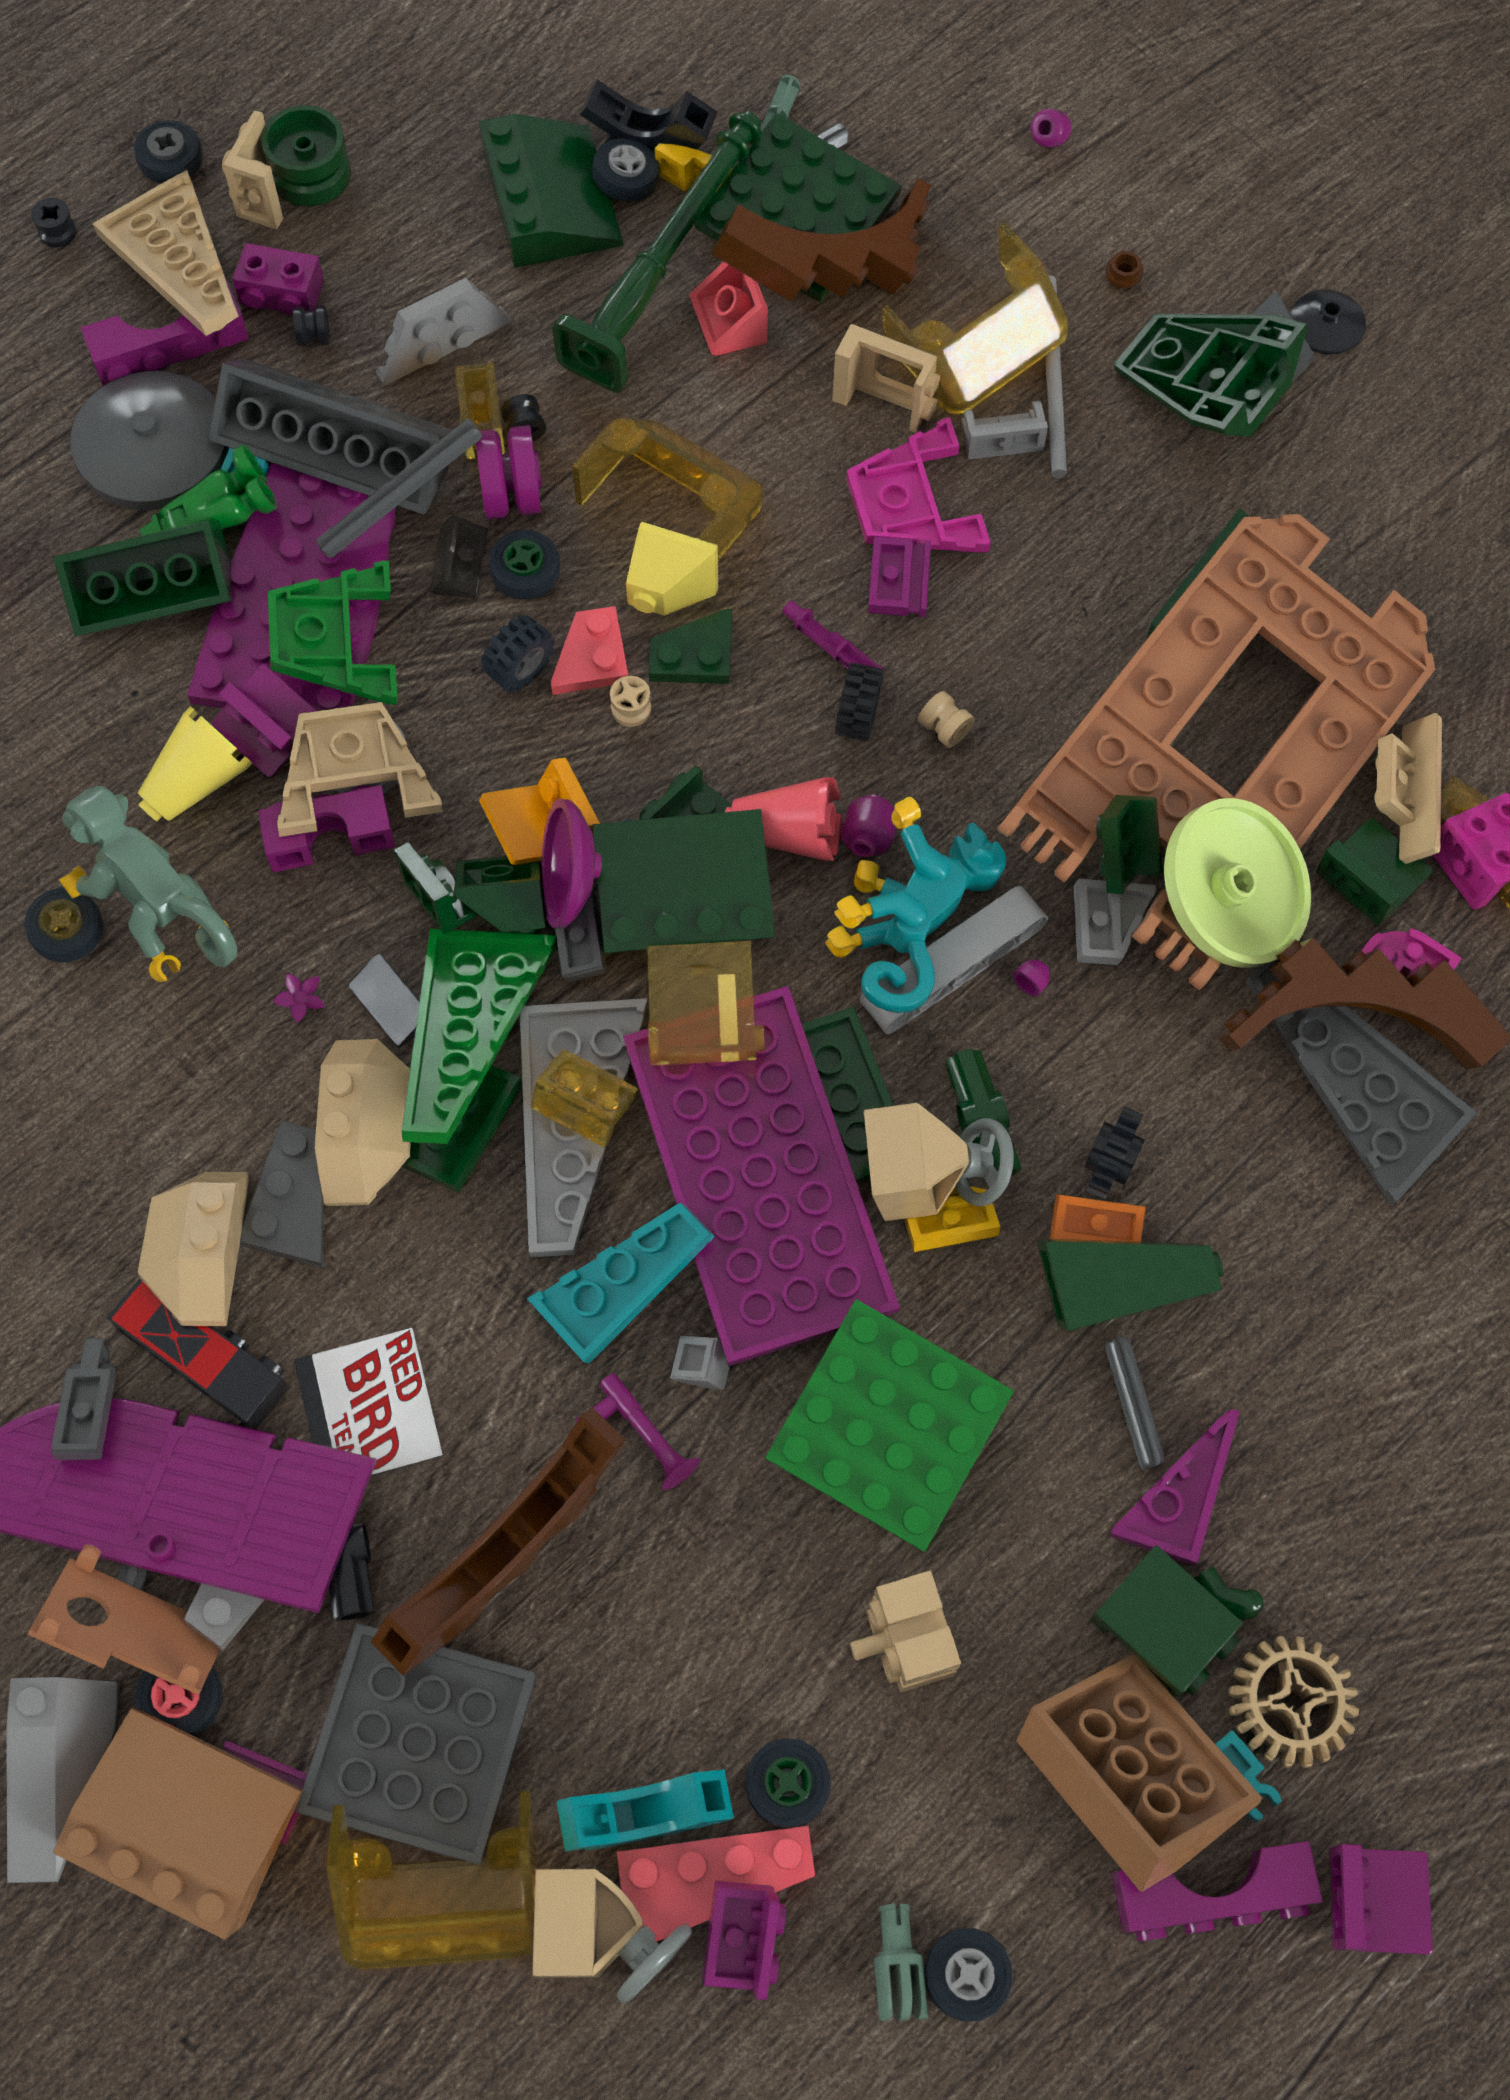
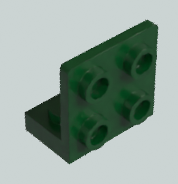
[1315,818,1433,926]

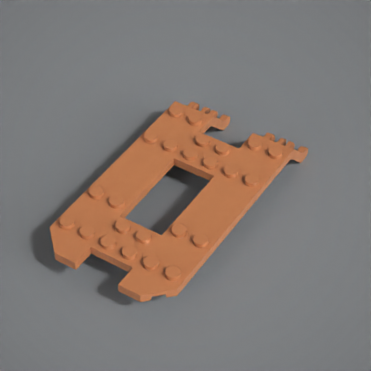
[997,514,1435,990]

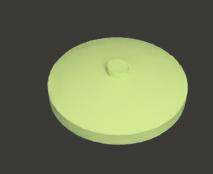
[1164,798,1311,968]

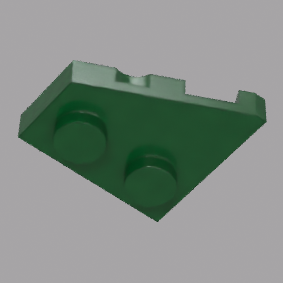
[649,608,732,684]

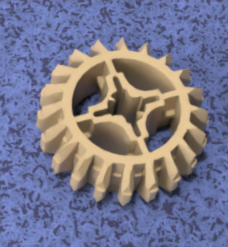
[1228,1636,1359,1768]

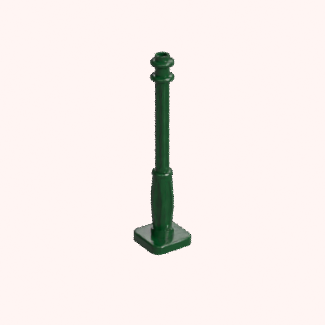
[552,111,762,393]

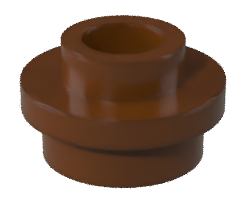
[1105,251,1144,288]

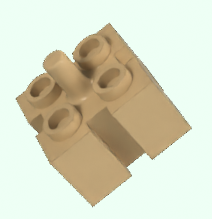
[850,1570,961,1693]

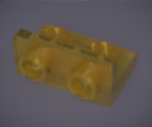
[531,1048,638,1147]

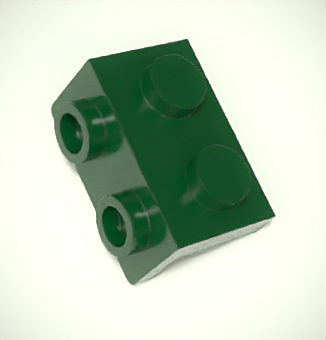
[1096,795,1162,894]

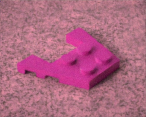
[846,417,991,553]

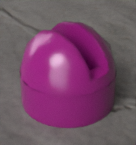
[1013,959,1050,997]

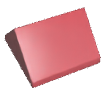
[689,262,768,356]

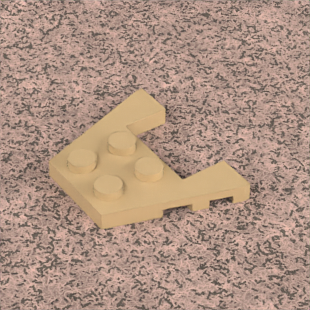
[277,702,442,837]

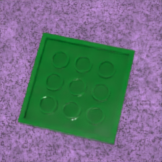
[764,1299,1014,1552]

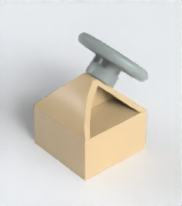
[864,1103,1014,1221]
[533,1869,692,2003]

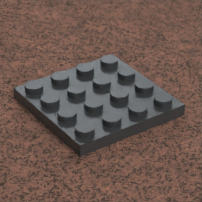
[295,1623,538,1866]

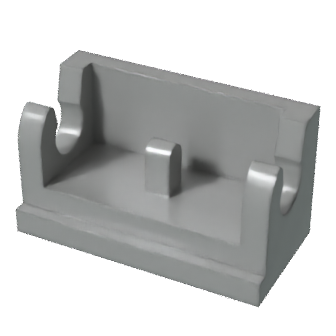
[960,401,1048,460]

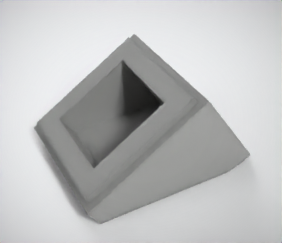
[670,1336,730,1390]

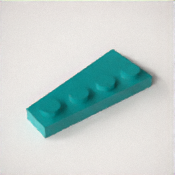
[527,1203,715,1364]

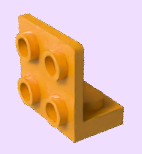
[479,757,600,865]

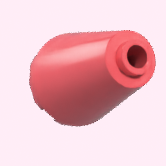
[725,777,842,861]

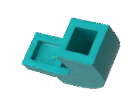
[556,1769,734,1852]

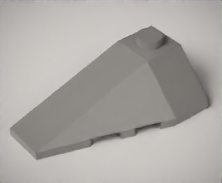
[6,1677,120,1883]

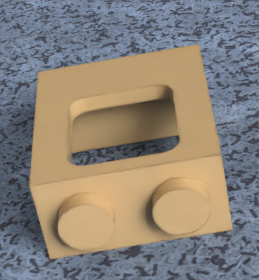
[832,324,940,433]

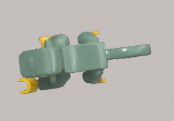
[59,786,238,982]

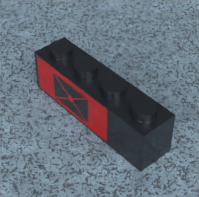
[107,1278,289,1430]

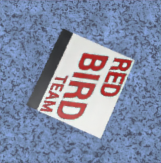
[294,1328,443,1475]

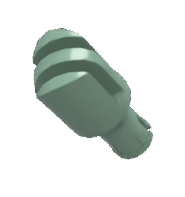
[874,1904,928,2021]

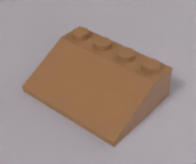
[1017,1654,1262,1892]
[52,1707,303,1940]

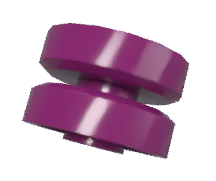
[476,425,542,520]

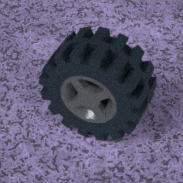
[481,615,555,692]

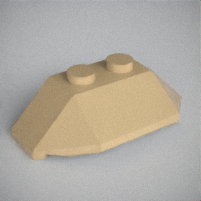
[315,1039,411,1206]
[138,1172,250,1326]

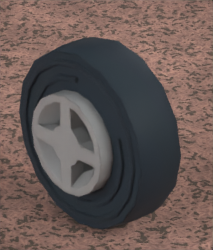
[592,138,659,201]
[924,1928,1013,2022]

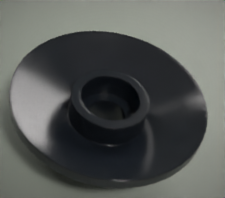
[1290,290,1366,354]

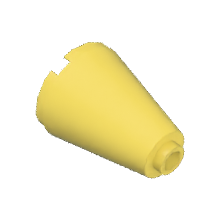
[138,706,252,821]

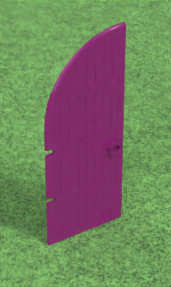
[0,1398,376,1613]

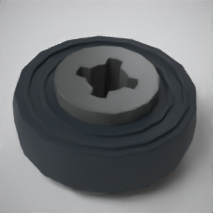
[134,120,203,183]

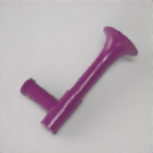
[575,1373,700,1490]

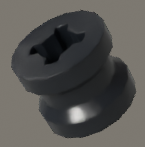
[31,198,76,248]
[293,305,330,346]
[501,394,546,441]

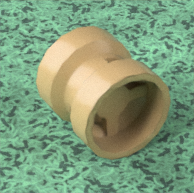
[918,691,975,748]

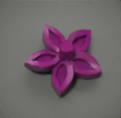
[273,972,325,1023]

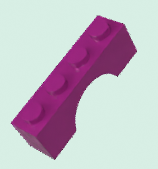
[80,280,249,386]
[1111,1841,1322,1942]

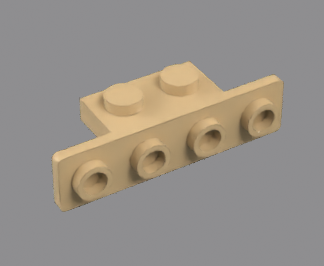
[1374,713,1442,864]

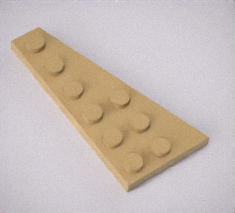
[92,170,239,336]

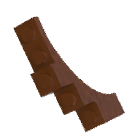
[711,178,931,302]
[1218,937,1510,1069]
[371,1408,626,1676]

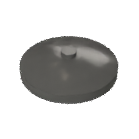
[70,371,229,510]

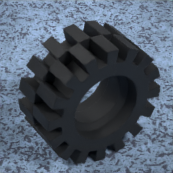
[835,662,884,741]

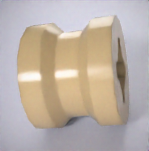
[610,675,651,727]

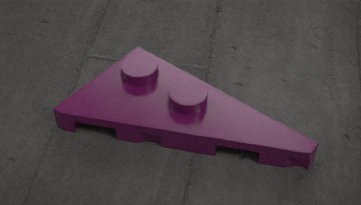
[1109,1409,1240,1566]

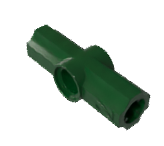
[945,1048,1021,1182]

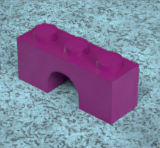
[258,785,395,873]

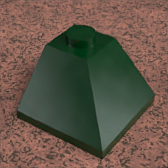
[454,856,545,934]

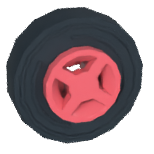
[135,1667,223,1736]

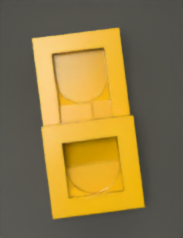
[655,144,732,193]

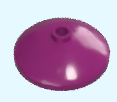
[541,799,602,928]

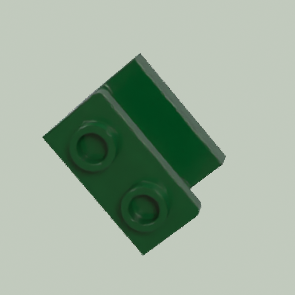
[1089,1545,1243,1698]

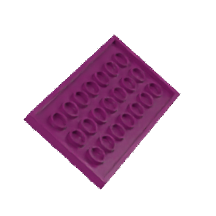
[623,986,900,1367]

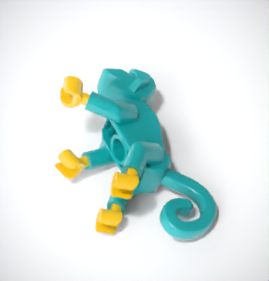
[825,797,1007,1013]

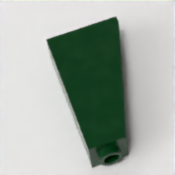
[1036,1238,1224,1331]

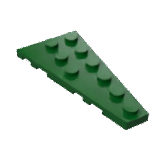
[402,929,557,1144]

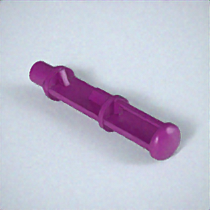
[782,600,885,676]

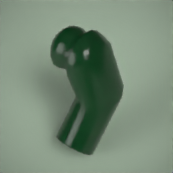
[1195,1566,1264,1621]

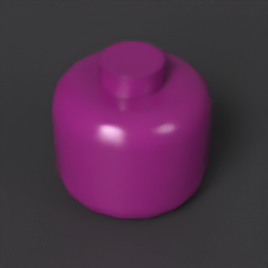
[1030,108,1072,148]

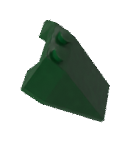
[1114,314,1307,437]

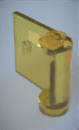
[647,941,765,1066]

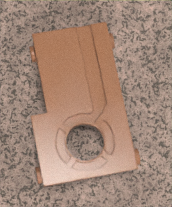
[27,1544,220,1695]

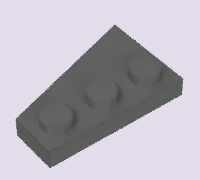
[240,1120,324,1268]

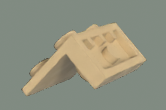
[222,110,283,229]

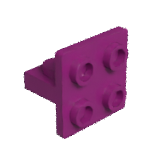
[211,664,317,778]

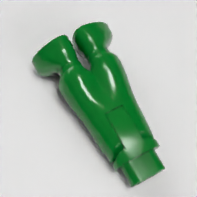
[140,444,277,536]

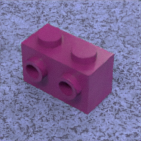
[232,243,324,315]

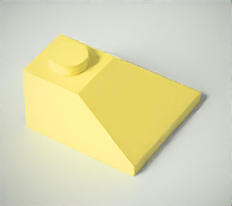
[626,521,718,616]

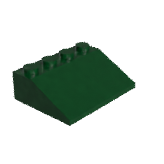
[478,114,623,268]
[593,809,775,953]

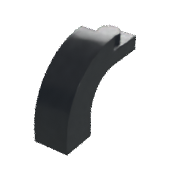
[580,79,718,154]

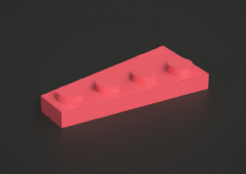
[617,1826,815,1942]

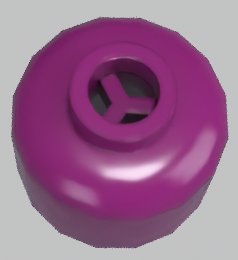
[840,794,897,857]

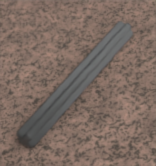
[316,419,482,558]

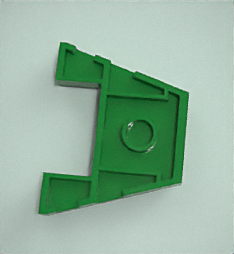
[267,561,397,705]

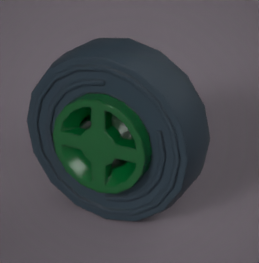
[489,530,560,600]
[745,1738,831,1828]

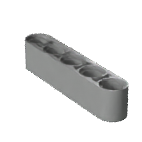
[859,886,1048,1034]

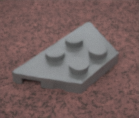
[376,278,511,386]

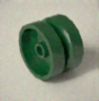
[261,105,351,207]

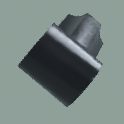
[329,1522,375,1621]

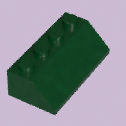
[53,520,232,637]

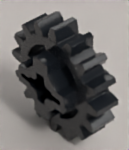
[1084,1106,1145,1201]

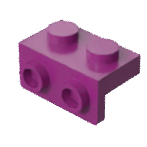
[701,1880,786,2000]

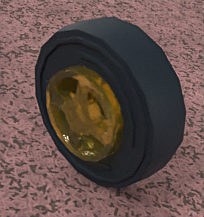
[24,887,104,963]

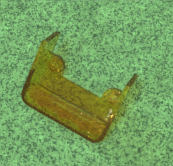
[881,222,1068,414]
[572,418,763,561]
[326,1791,537,1969]

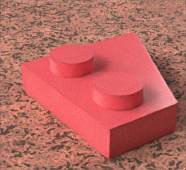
[551,606,628,695]

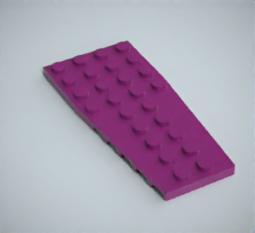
[187,462,396,711]

